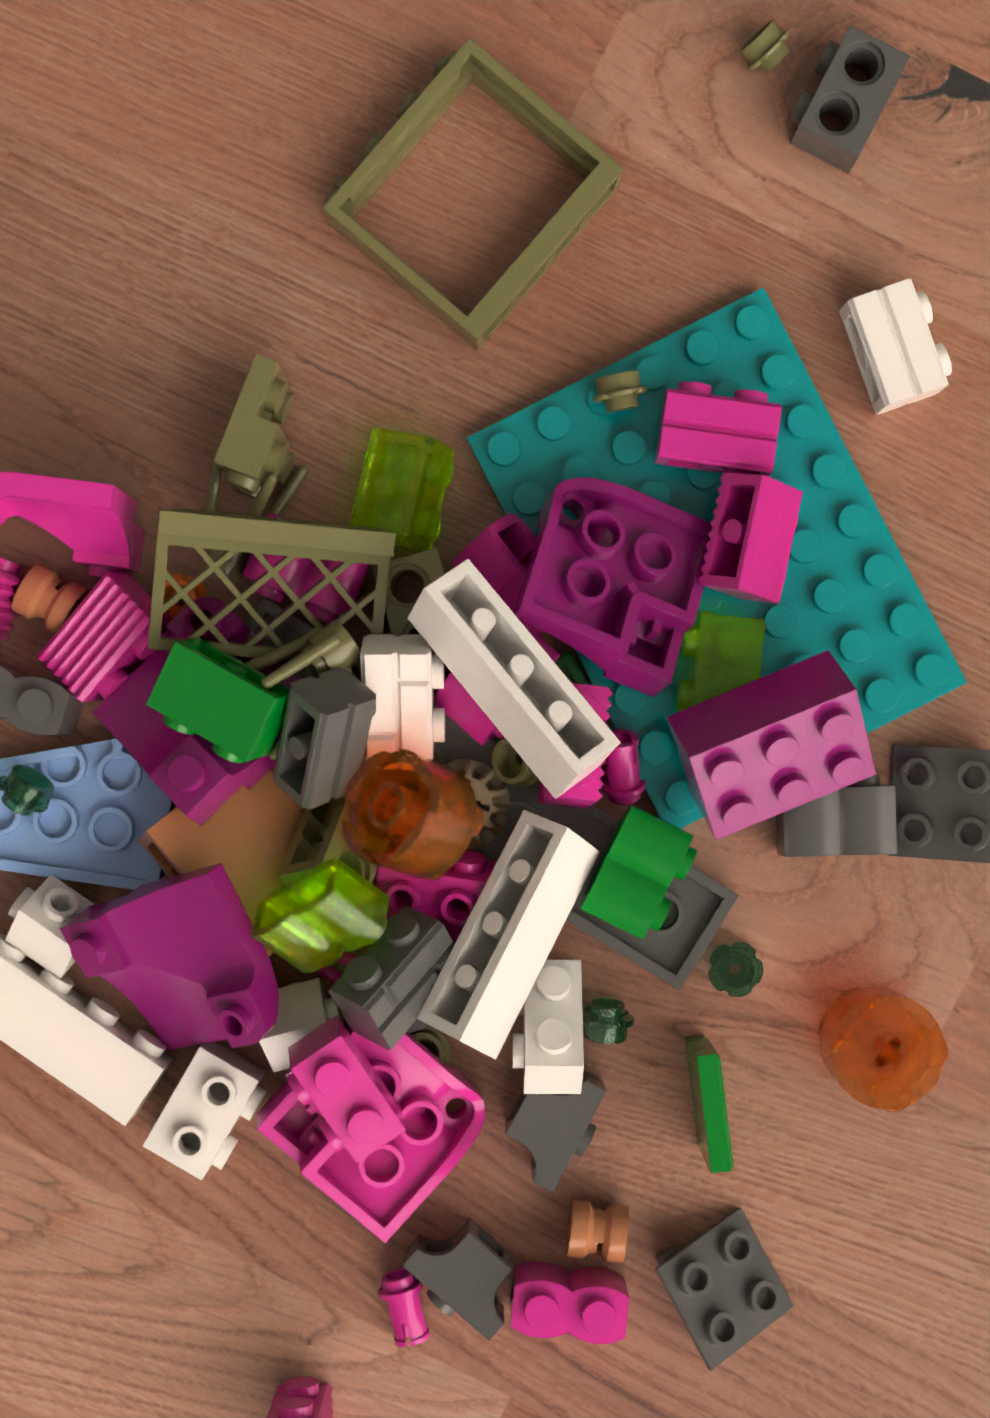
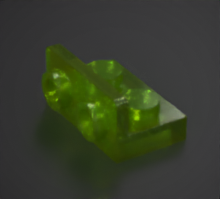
[349,427,454,553]
[676,611,766,712]

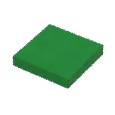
[684,1035,734,1174]

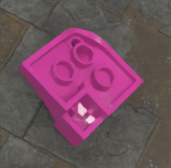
[0,472,145,579]
[256,1027,486,1243]

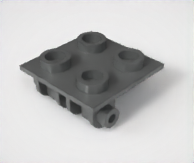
[888,745,990,863]
[655,1208,794,1371]

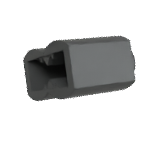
[0,664,84,736]
[776,774,897,857]

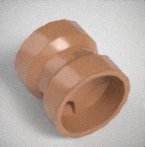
[12,563,90,634]
[566,1199,629,1264]

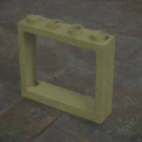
[323,37,624,352]

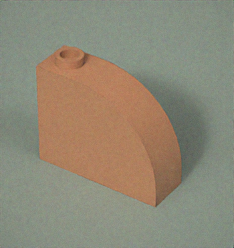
[139,766,308,956]

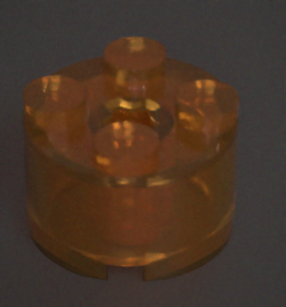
[342,749,484,881]
[818,986,948,1112]

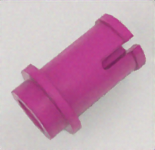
[602,729,646,805]
[378,1268,430,1347]

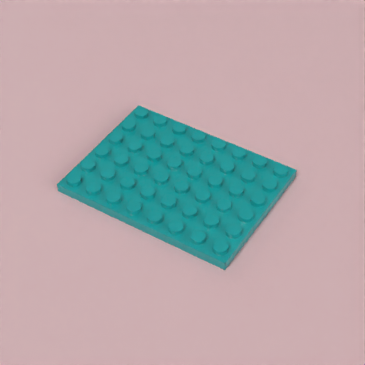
[467,287,967,828]

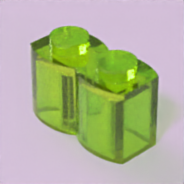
[251,859,390,973]

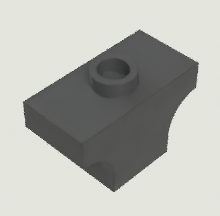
[505,1070,606,1192]
[403,1218,512,1341]

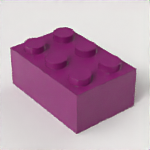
[667,650,876,840]

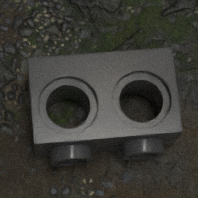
[789,25,910,174]

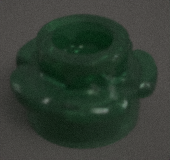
[0,765,54,816]
[708,941,763,997]
[583,997,635,1044]

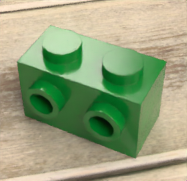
[146,638,289,763]

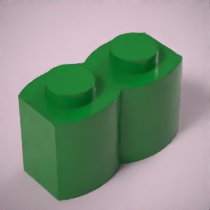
[579,803,697,939]

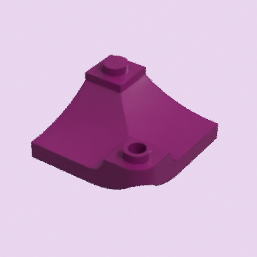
[514,477,713,697]
[92,597,301,826]
[60,863,279,1051]

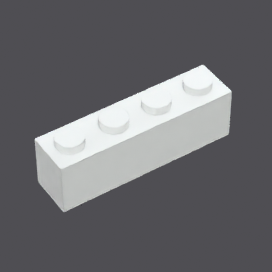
[407,559,621,799]
[417,810,600,1060]
[0,934,174,1126]

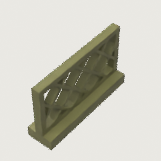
[148,506,396,666]

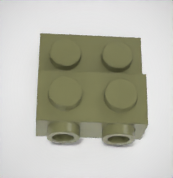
[213,353,295,499]

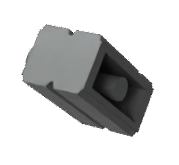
[273,667,376,810]
[328,906,454,1050]

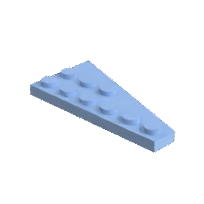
[0,738,174,890]

